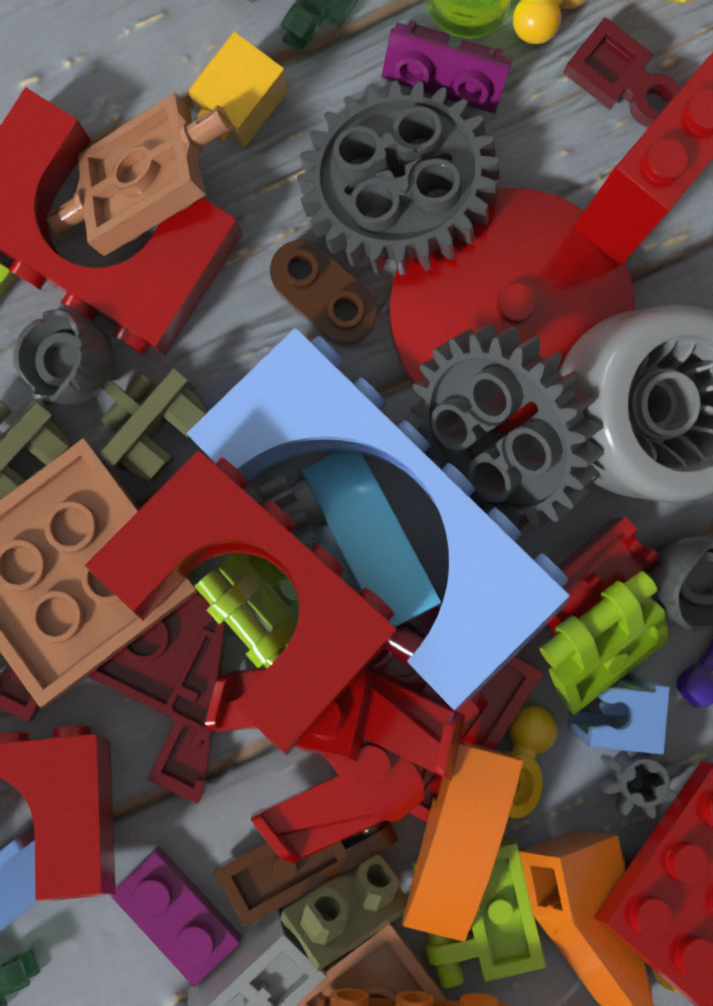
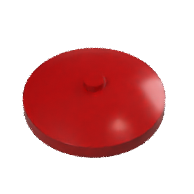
[390,188,635,434]

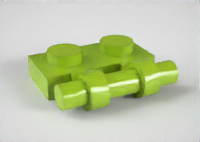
[194,553,299,668]
[539,571,669,715]
[412,838,546,988]

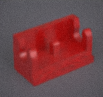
[545,516,659,636]

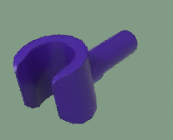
[676,639,713,708]

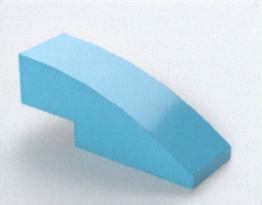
[301,451,441,627]

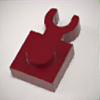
[563,17,680,127]

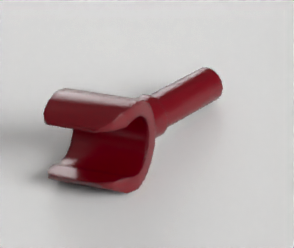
[368,624,427,674]

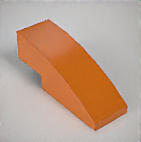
[402,741,523,942]

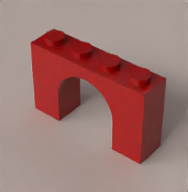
[574,52,713,266]
[0,87,243,356]
[84,450,397,756]
[0,725,116,901]

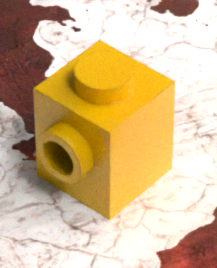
[188,31,288,148]

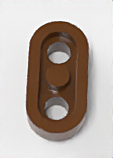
[270,240,376,346]

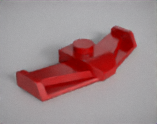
[205,667,465,782]
[251,683,488,864]

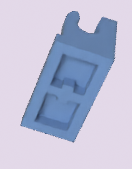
[568,673,670,755]

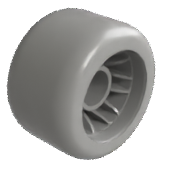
[559,304,713,502]

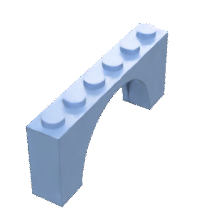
[187,328,570,711]

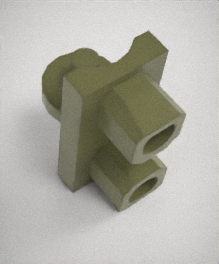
[99,368,209,483]
[0,398,71,500]
[280,854,408,972]

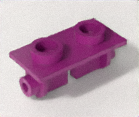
[381,19,513,114]

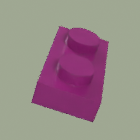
[110,846,242,987]

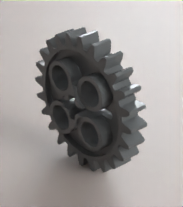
[297,81,500,275]
[411,324,604,530]

